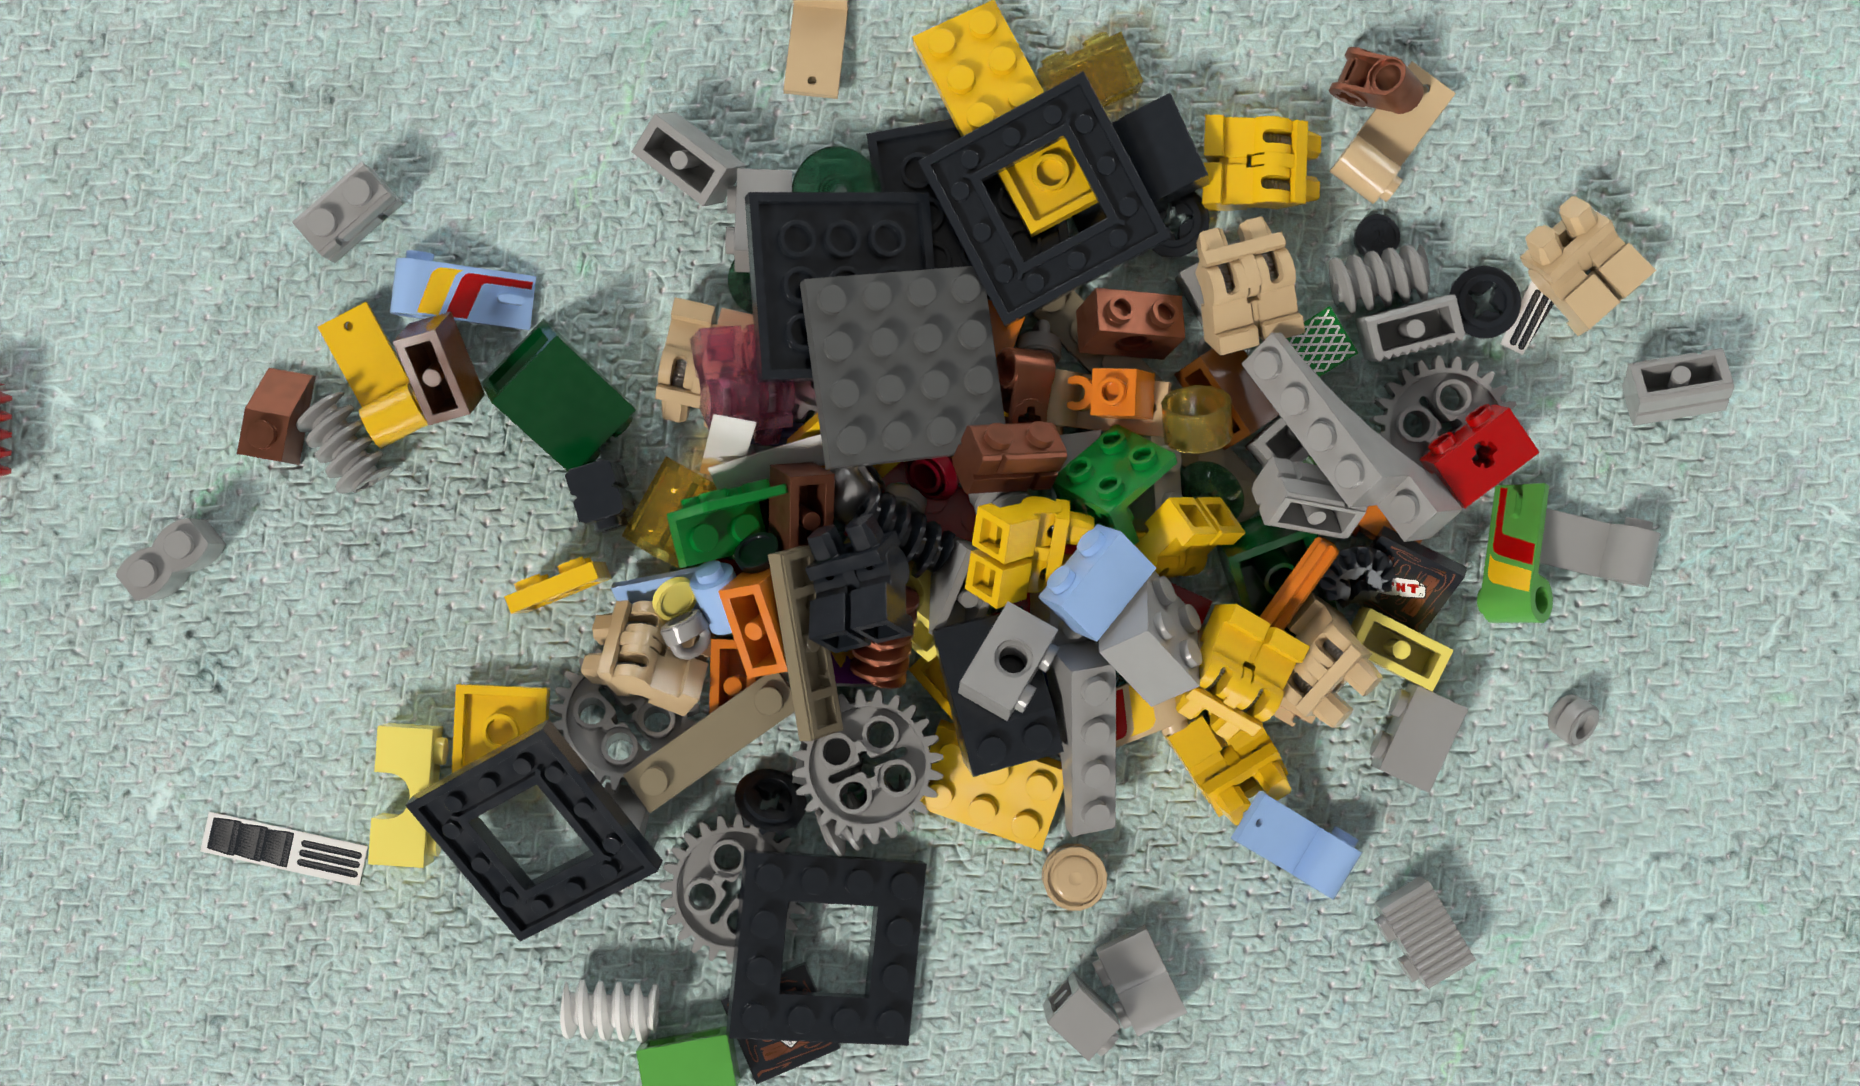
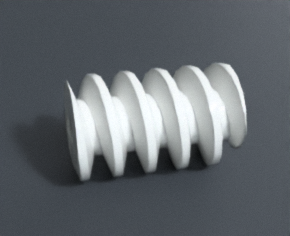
[560,980,659,1043]

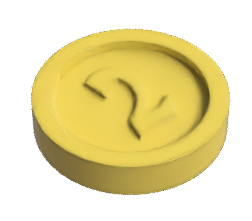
[652,577,697,621]

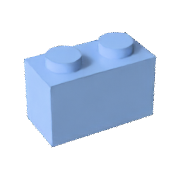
[1038,524,1156,642]

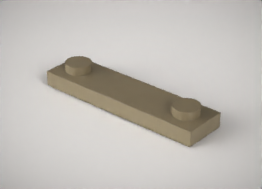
[768,545,844,741]
[623,673,795,813]

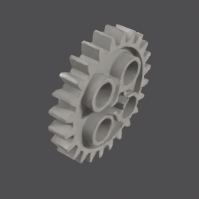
[1369,356,1521,491]
[550,649,700,794]
[792,689,944,841]
[659,813,806,964]

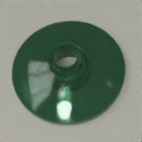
[792,146,881,192]

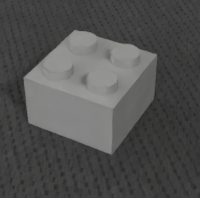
[1099,571,1202,707]

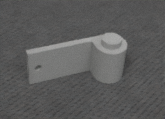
[1540,508,1661,588]

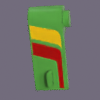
[1477,483,1553,623]

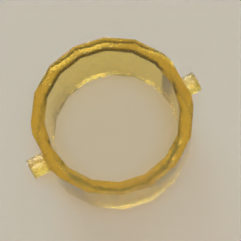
[1161,385,1233,454]

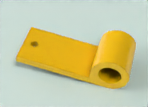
[318,302,428,449]

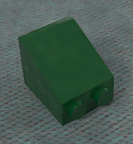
[481,318,636,471]

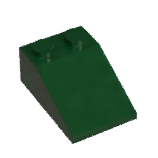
[1216,515,1338,637]

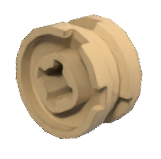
[1042,843,1107,911]

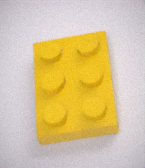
[912,0,1044,137]
[921,719,1064,851]

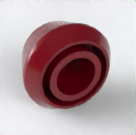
[904,456,960,500]

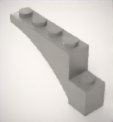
[1242,333,1463,542]
[1030,592,1116,837]

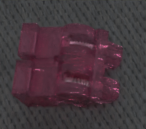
[690,324,795,445]

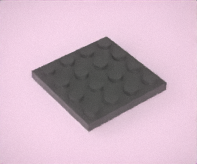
[800,266,1005,470]

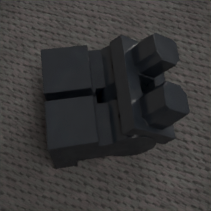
[805,513,913,653]

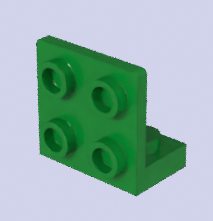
[1053,424,1178,545]
[666,479,788,568]

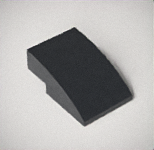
[1072,93,1210,233]

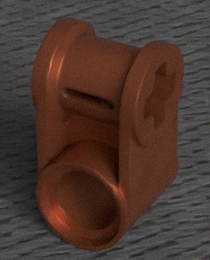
[1329,47,1424,114]
[996,347,1056,424]

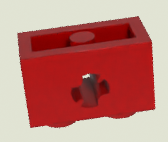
[1419,404,1540,508]

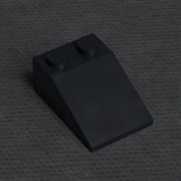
[931,606,1064,777]

